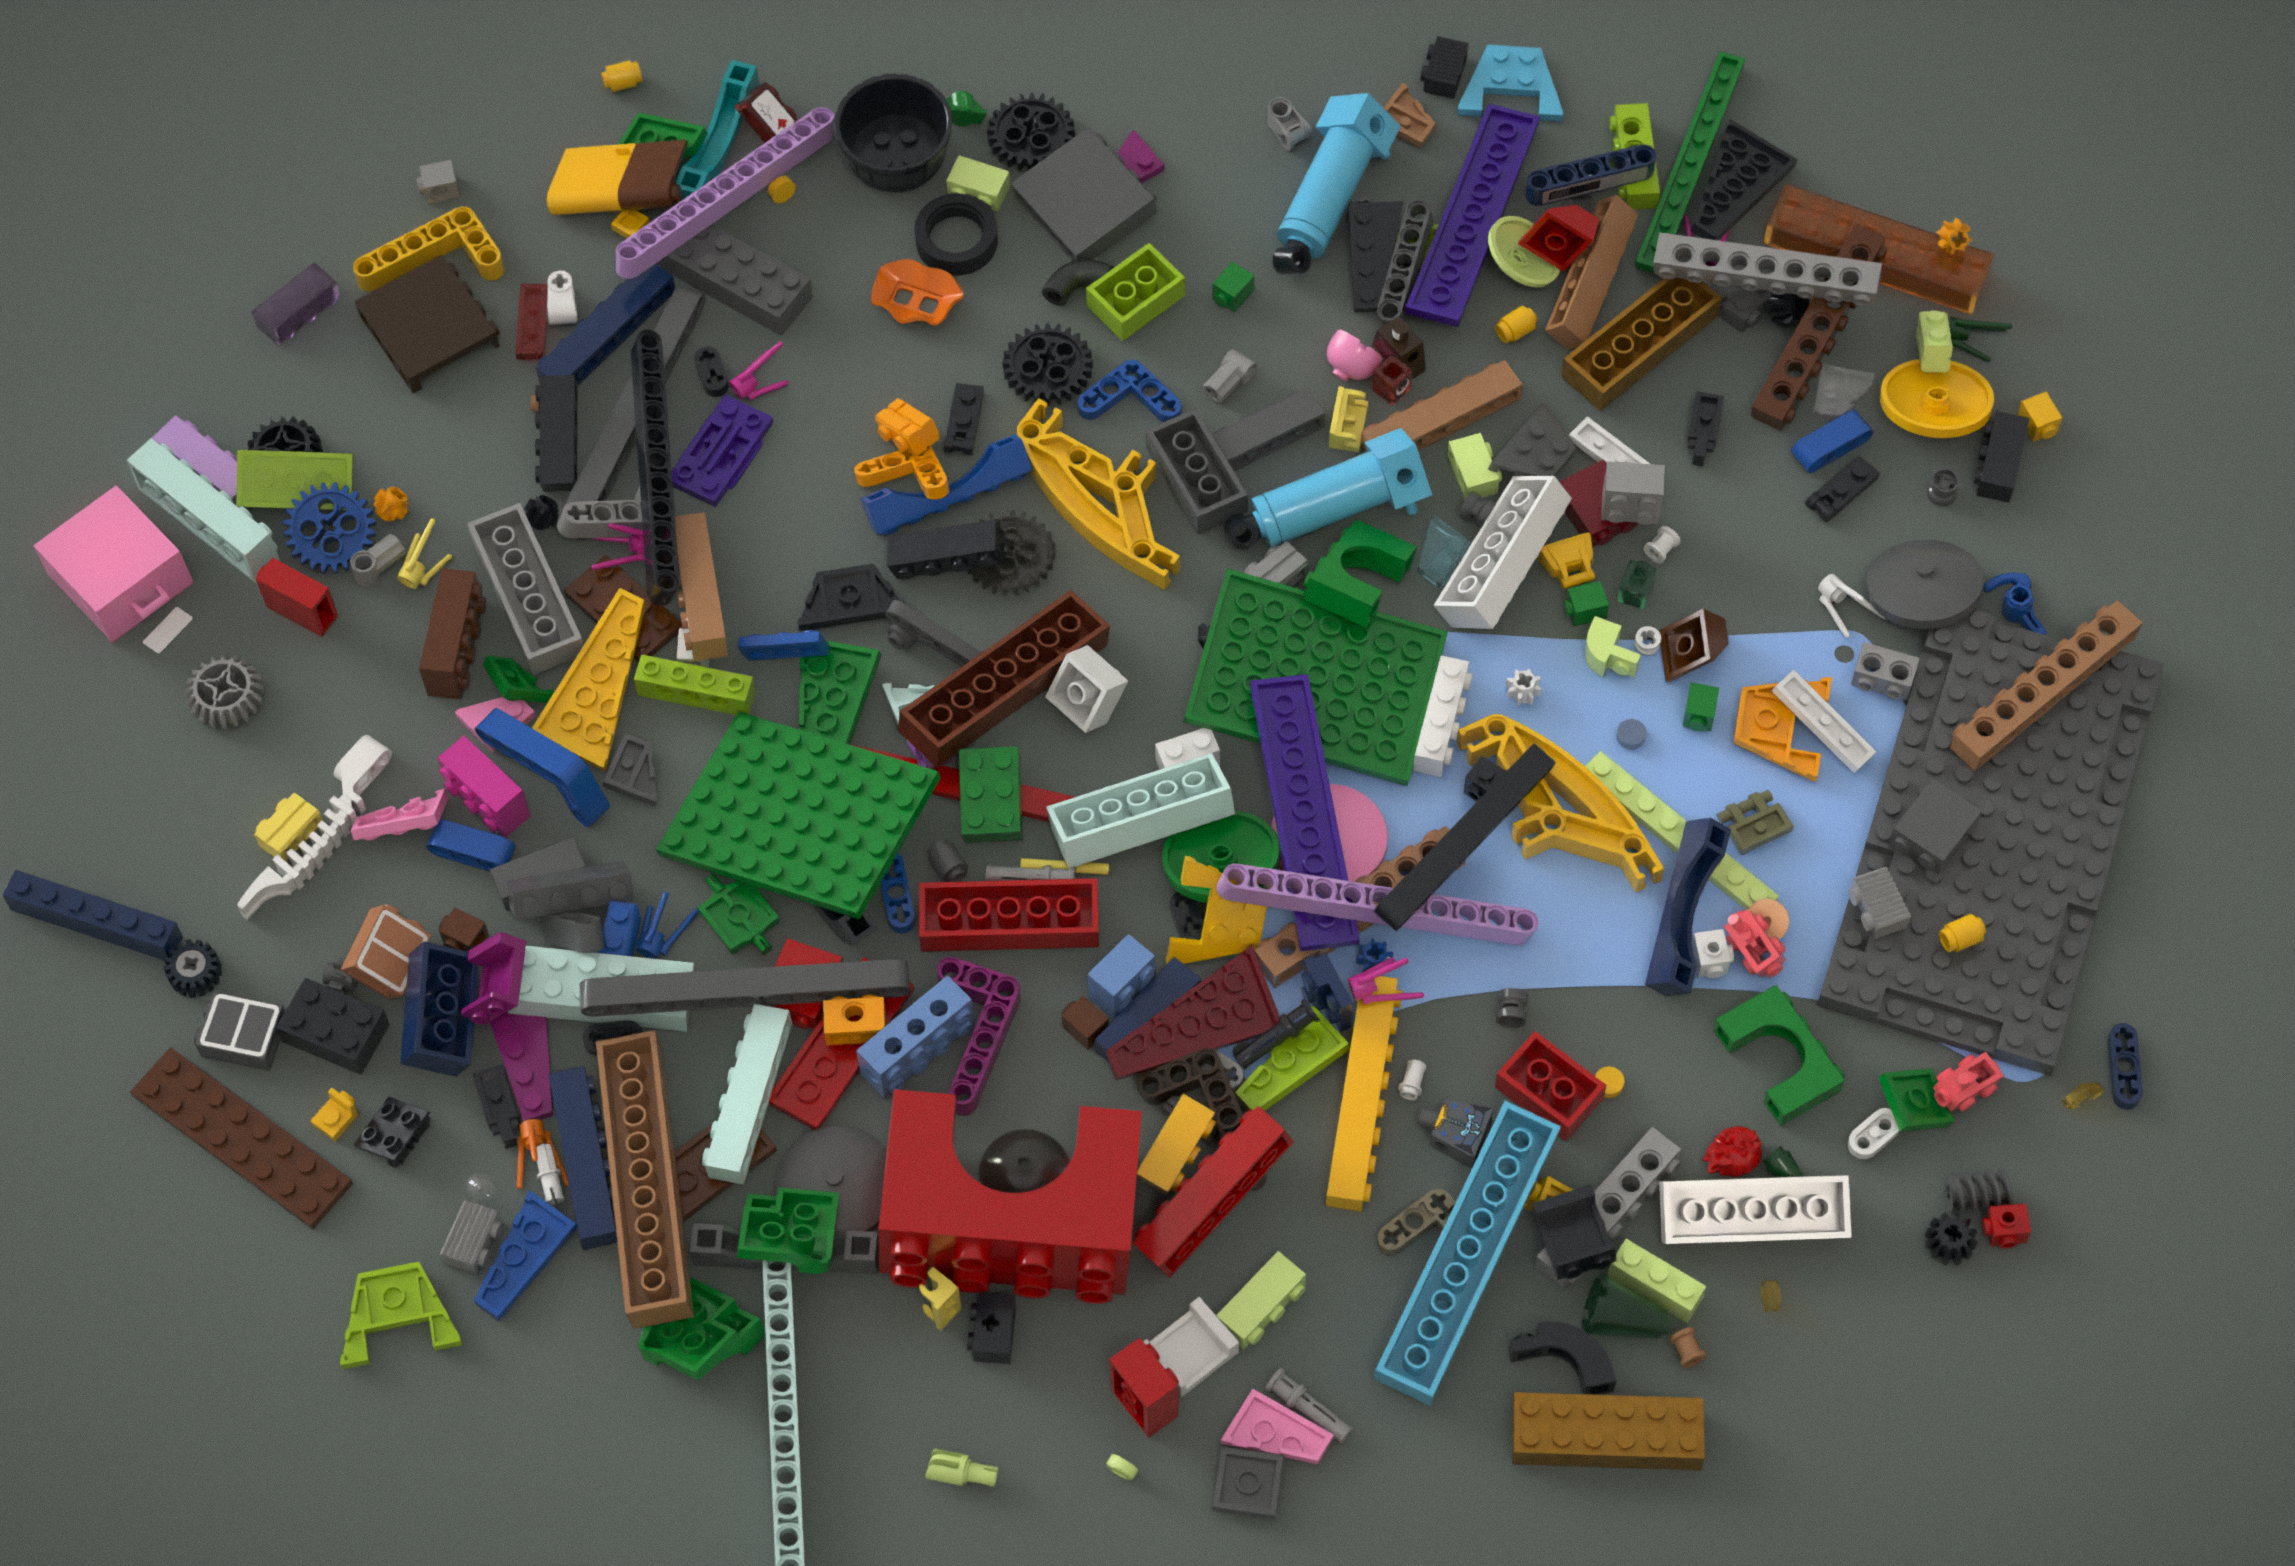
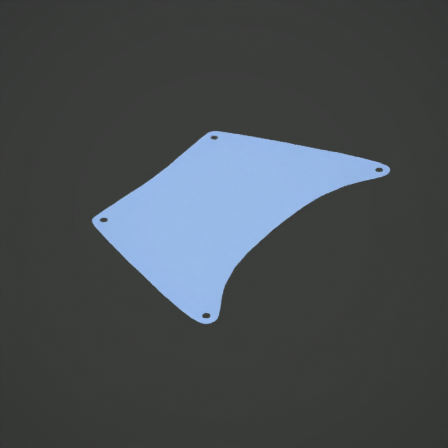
[1218,630,2044,1082]

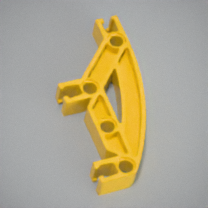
[1017,398,1180,590]
[1457,714,1664,893]

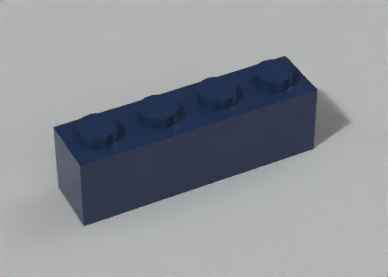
[1095,957,1201,1062]

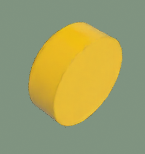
[768,176,796,203]
[1595,1066,1625,1098]

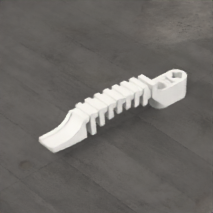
[237,735,392,920]

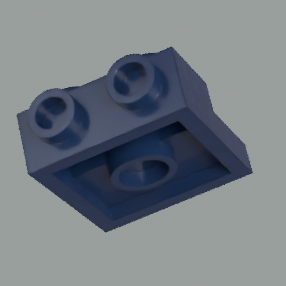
[1301,953,1353,1032]

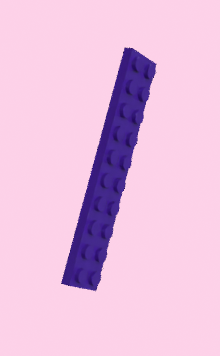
[1405,103,1540,327]
[1250,674,1360,951]

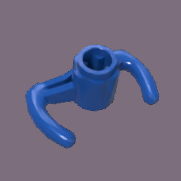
[1983,572,2047,635]

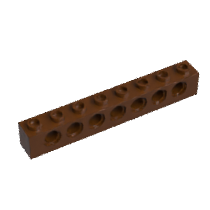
[1751,223,1888,431]

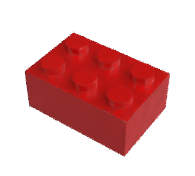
[1495,1031,1606,1142]
[1109,1337,1179,1438]

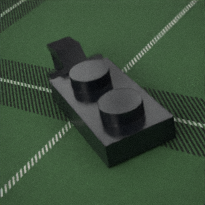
[1687,391,1724,466]
[473,1065,519,1149]

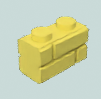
[254,793,324,862]

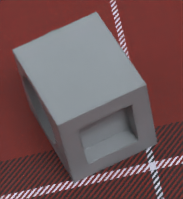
[416,160,460,203]

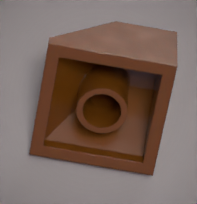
[1659,608,1729,682]

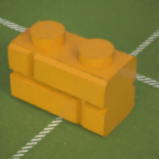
[875,398,940,457]

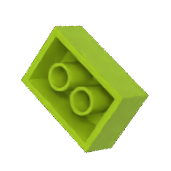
[1086,243,1185,342]

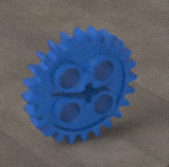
[283,482,376,574]

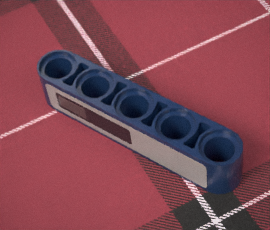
[1525,144,1656,206]

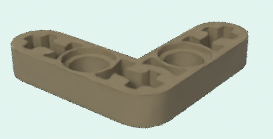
[1377,1189,1456,1256]

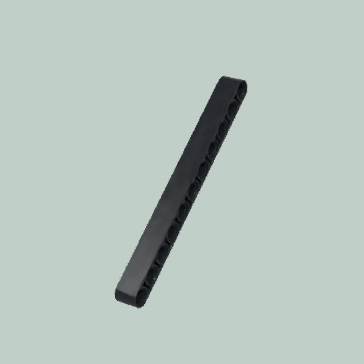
[631,329,679,606]

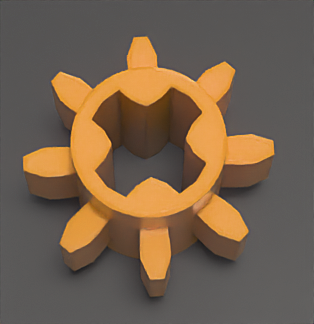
[1936,218,1972,255]
[373,487,409,522]

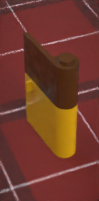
[547,140,688,215]

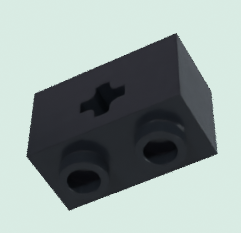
[967,1292,1016,1364]

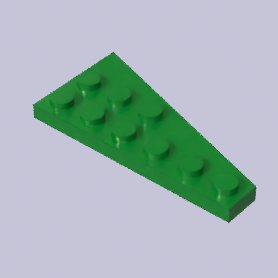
[799,640,882,745]

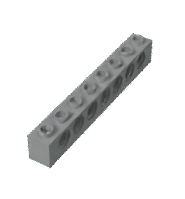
[1653,232,1882,307]

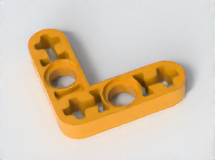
[854,446,950,500]

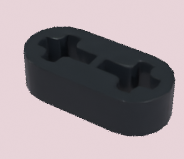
[695,347,729,397]
[1170,892,1204,940]

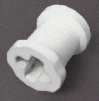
[1643,526,1681,564]

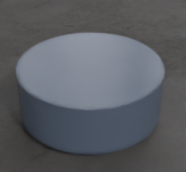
[1617,719,1647,749]

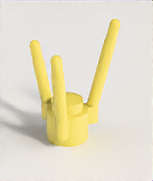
[397,518,452,589]

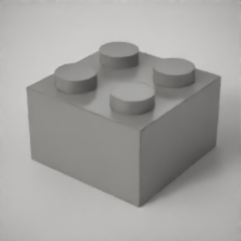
[1601,461,1665,525]

